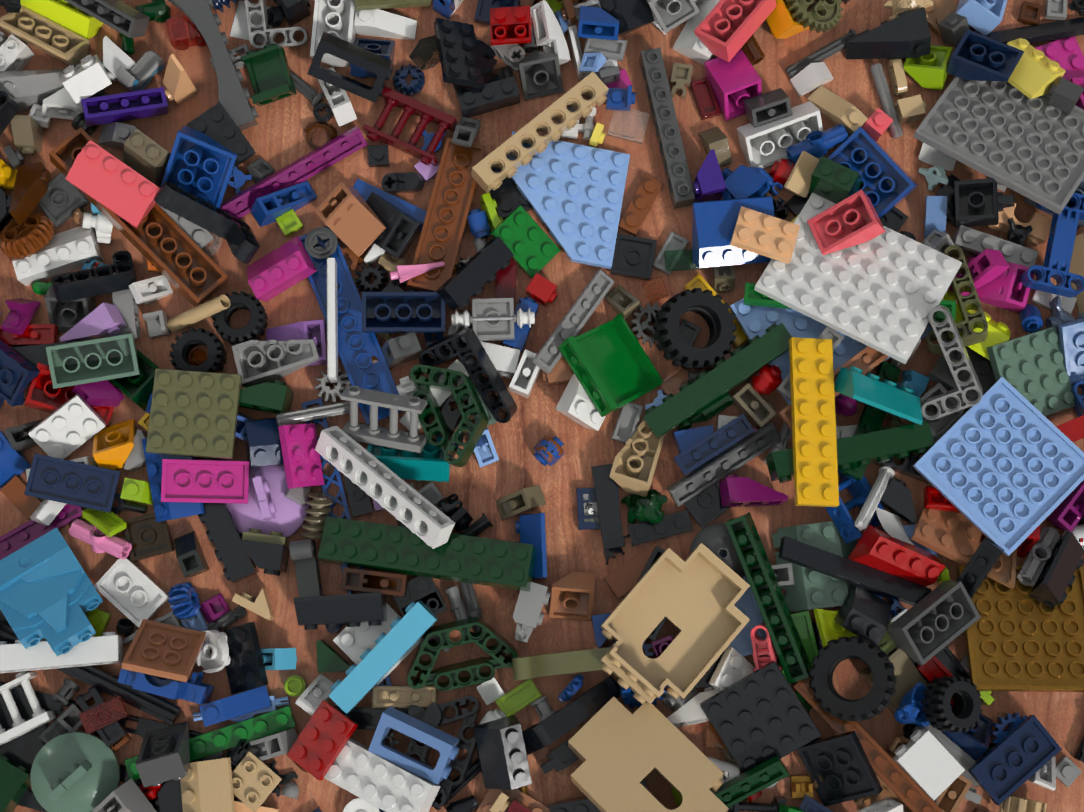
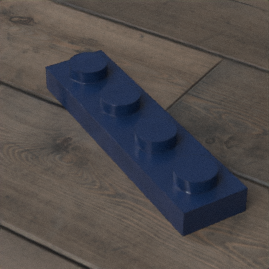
[673,414,755,476]

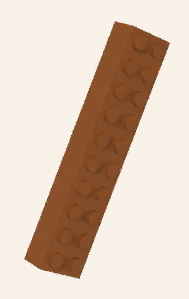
[49,127,228,307]

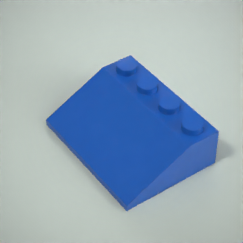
[156,126,238,208]
[828,127,918,219]
[692,196,775,268]

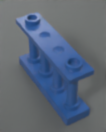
[825,470,884,544]

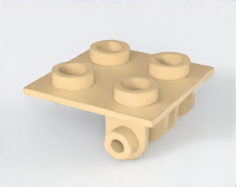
[232,751,282,812]

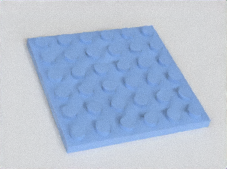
[913,377,1084,556]

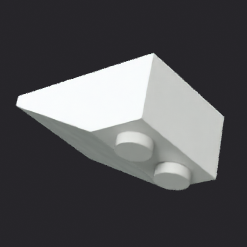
[555,373,606,431]

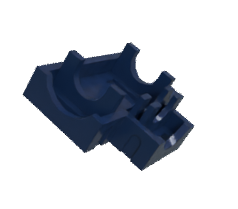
[0,340,40,408]

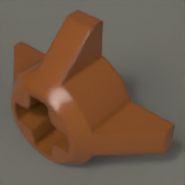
[343,247,367,271]

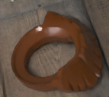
[304,122,338,149]

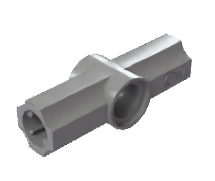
[1017,527,1060,586]

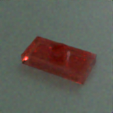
[79,696,129,734]

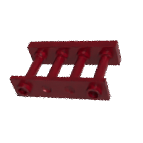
[363,87,458,166]

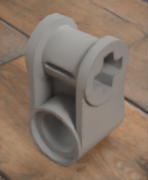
[490,44,525,71]

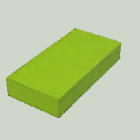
[82,508,127,538]
[495,679,542,716]

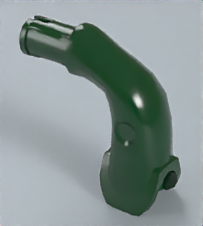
[119,0,171,55]

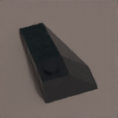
[845,7,931,59]

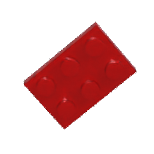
[287,700,358,781]

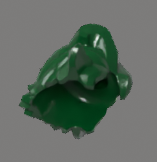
[621,489,668,524]

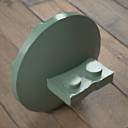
[30,731,120,812]

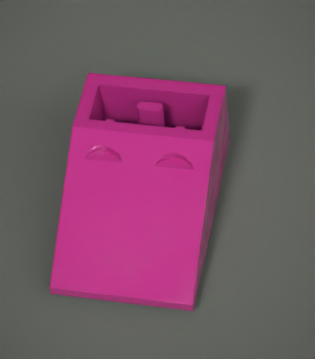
[966,257,1034,313]

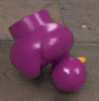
[835,394,858,417]

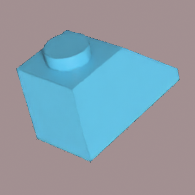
[261,648,297,670]

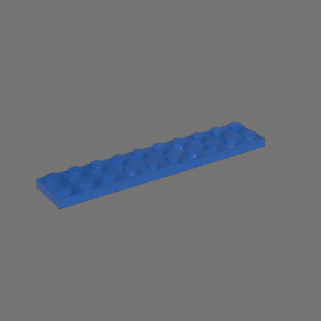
[299,226,403,425]

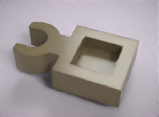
[670,62,693,99]

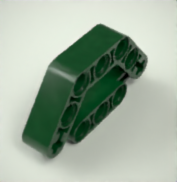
[410,364,488,467]
[407,617,518,691]

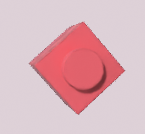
[863,108,894,141]

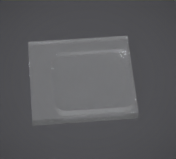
[607,109,650,144]

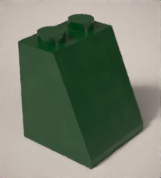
[808,156,862,204]
[0,755,30,812]

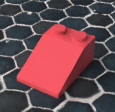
[807,190,886,255]

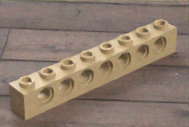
[471,72,609,193]

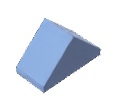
[468,427,499,467]

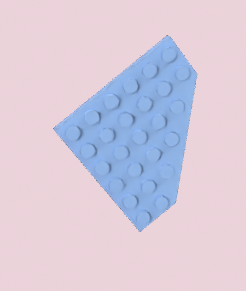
[508,131,630,269]

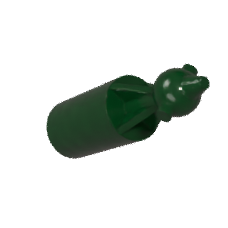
[676,392,734,431]

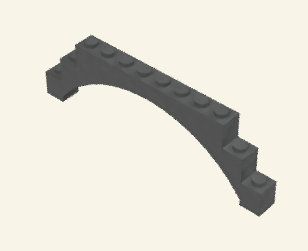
[168,0,259,131]

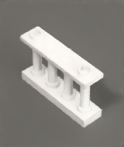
[0,671,56,746]

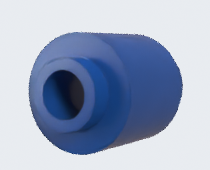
[467,208,491,239]
[1019,304,1043,333]

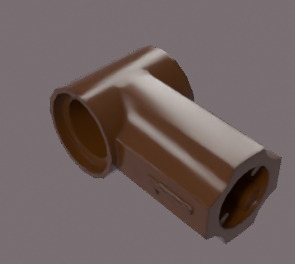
[741,35,765,65]

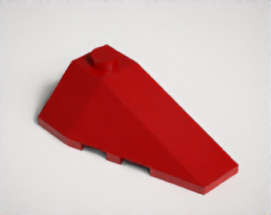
[24,363,114,426]

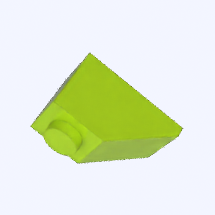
[120,478,153,505]

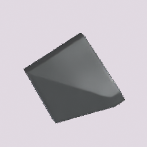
[247,157,275,183]

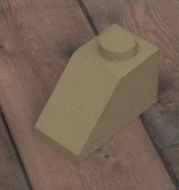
[11,115,44,155]
[496,485,546,520]

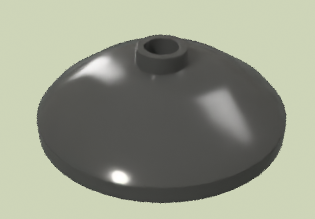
[690,523,746,578]

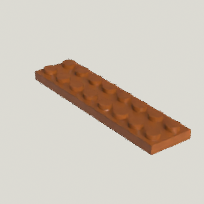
[407,137,486,292]

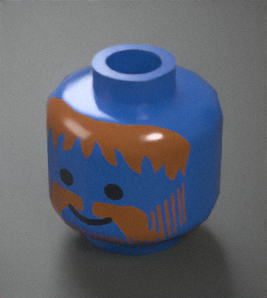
[534,436,564,466]

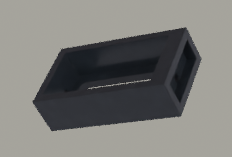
[307,31,393,103]

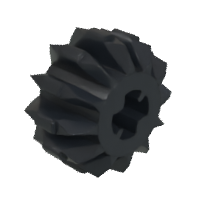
[354,263,390,292]

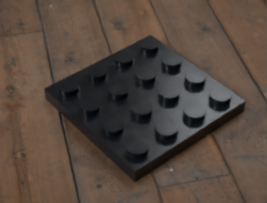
[700,660,821,773]

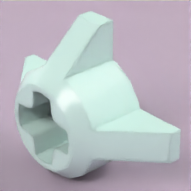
[918,165,948,191]

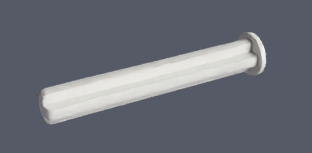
[855,466,895,531]

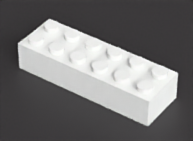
[324,738,441,812]

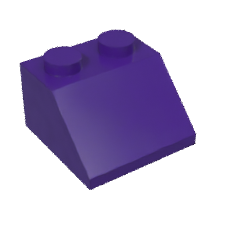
[693,149,726,202]

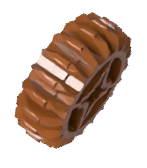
[0,212,54,259]

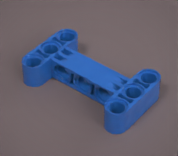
[1021,193,1084,298]

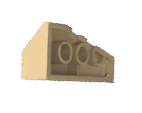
[609,420,665,497]

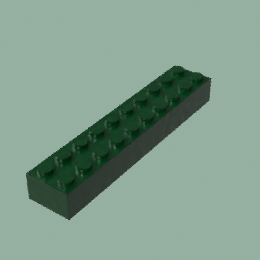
[318,516,536,592]

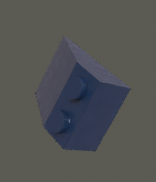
[946,29,1024,82]

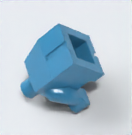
[895,370,930,397]

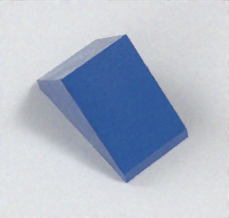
[591,613,611,648]

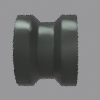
[71,112,98,136]

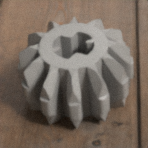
[315,369,350,403]

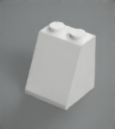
[892,729,965,800]

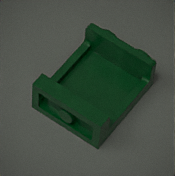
[241,43,297,106]

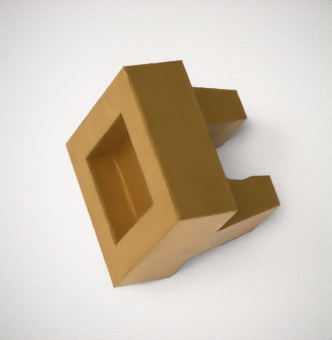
[790,775,814,798]

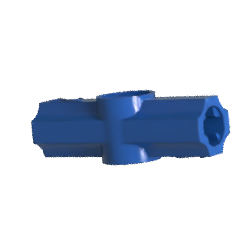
[786,124,848,164]

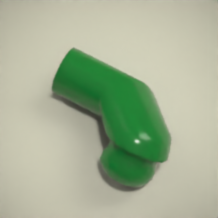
[31,281,52,295]

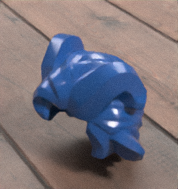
[894,681,930,727]

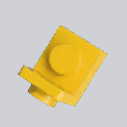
[0,159,18,189]

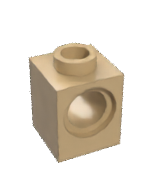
[894,95,927,124]

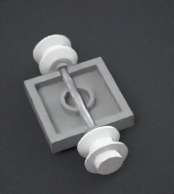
[452,298,535,341]

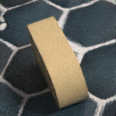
[888,58,908,96]

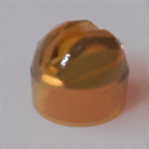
[189,349,207,366]

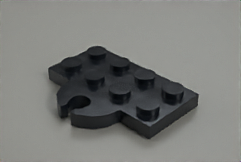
[434,18,497,89]

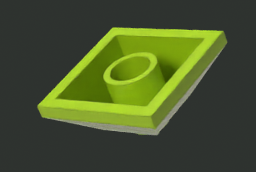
[904,45,953,90]

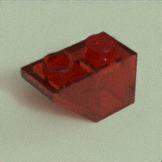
[166,16,207,50]

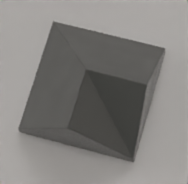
[518,50,564,100]

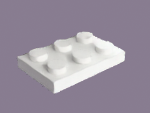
[28,393,106,459]
[94,557,169,628]

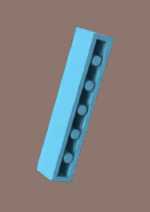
[328,600,439,714]

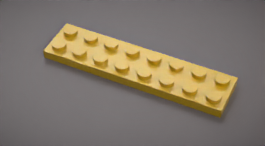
[789,337,839,507]

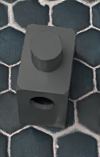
[381,333,422,368]

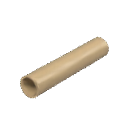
[167,295,230,332]

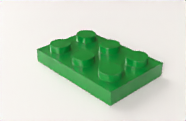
[490,205,561,278]

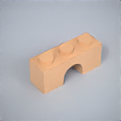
[988,203,1052,246]

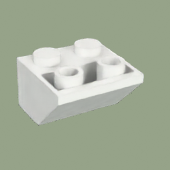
[61,54,112,104]

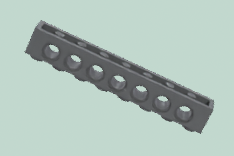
[639,47,695,209]

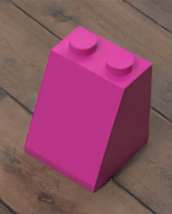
[704,49,762,121]

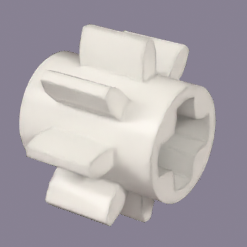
[396,376,417,397]

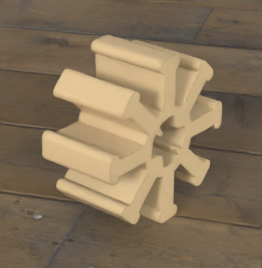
[999,795,1047,812]

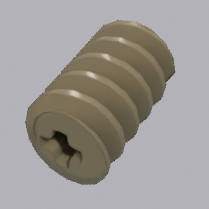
[301,492,333,539]

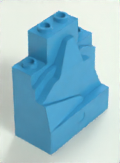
[0,527,103,657]

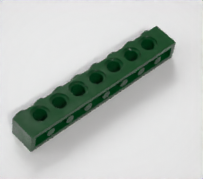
[725,512,812,684]

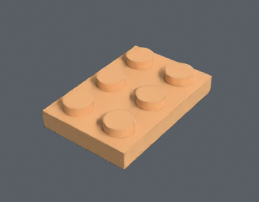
[730,206,800,264]

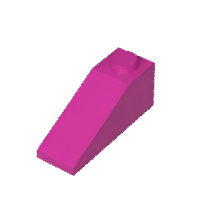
[948,249,1010,296]

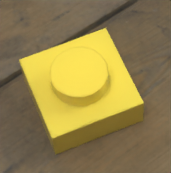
[589,122,606,148]

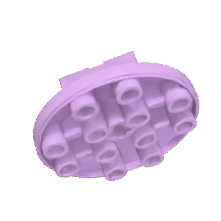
[226,464,310,538]

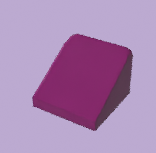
[200,593,231,623]

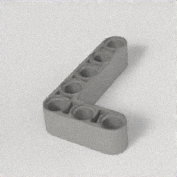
[245,0,310,49]
[922,305,983,420]

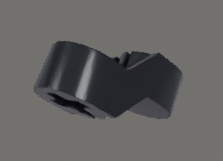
[381,172,425,193]

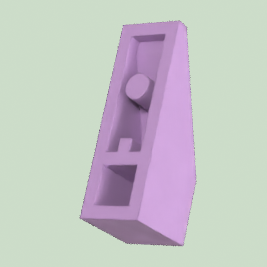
[59,302,126,342]

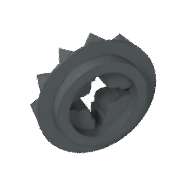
[305,227,338,260]

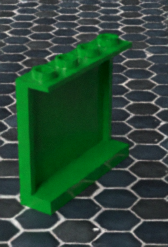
[558,314,664,417]

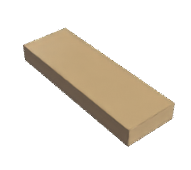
[372,686,437,708]

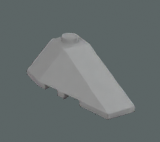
[0,69,64,111]
[232,339,320,388]

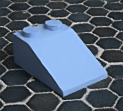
[955,0,1008,36]

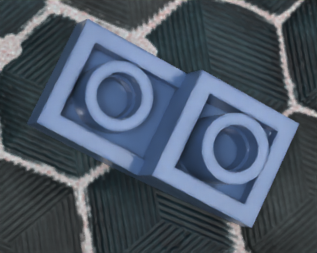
[924,196,947,238]

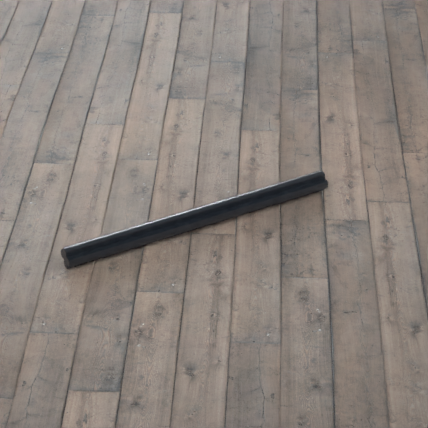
[0,620,182,726]

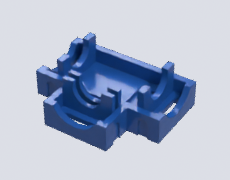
[117,669,215,704]

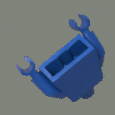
[721,165,783,200]

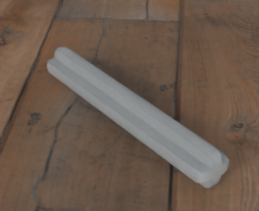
[870,63,903,139]
[276,401,350,426]

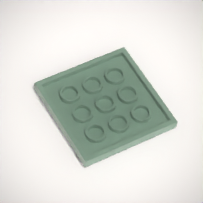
[987,326,1076,416]

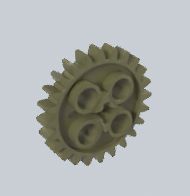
[785,0,843,33]

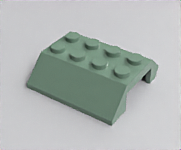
[772,521,857,612]

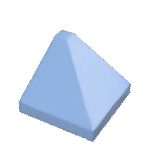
[579,53,607,72]

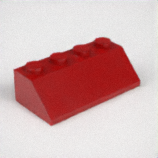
[848,525,946,587]

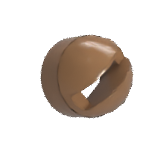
[72,207,86,225]

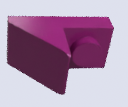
[1,298,41,335]

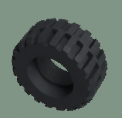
[653,288,737,370]
[809,636,897,721]

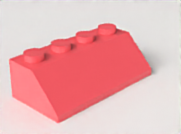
[694,0,776,62]
[65,140,160,228]

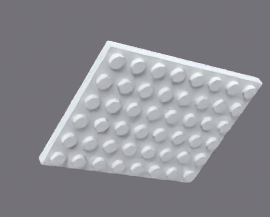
[754,193,962,364]

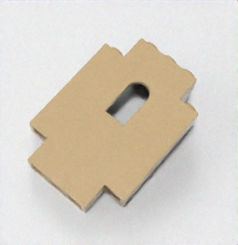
[599,543,750,704]
[568,697,729,812]

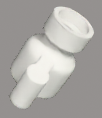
[82,212,113,244]

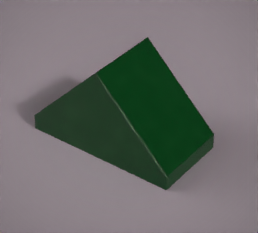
[316,639,352,673]

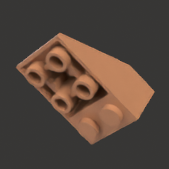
[315,181,386,257]

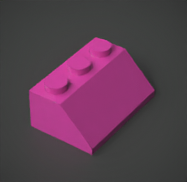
[247,236,317,302]

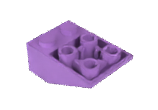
[266,320,327,367]

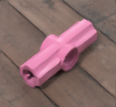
[69,519,132,560]

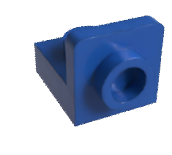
[606,85,636,111]

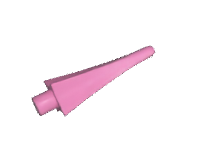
[389,261,445,283]

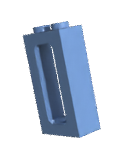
[368,706,459,785]

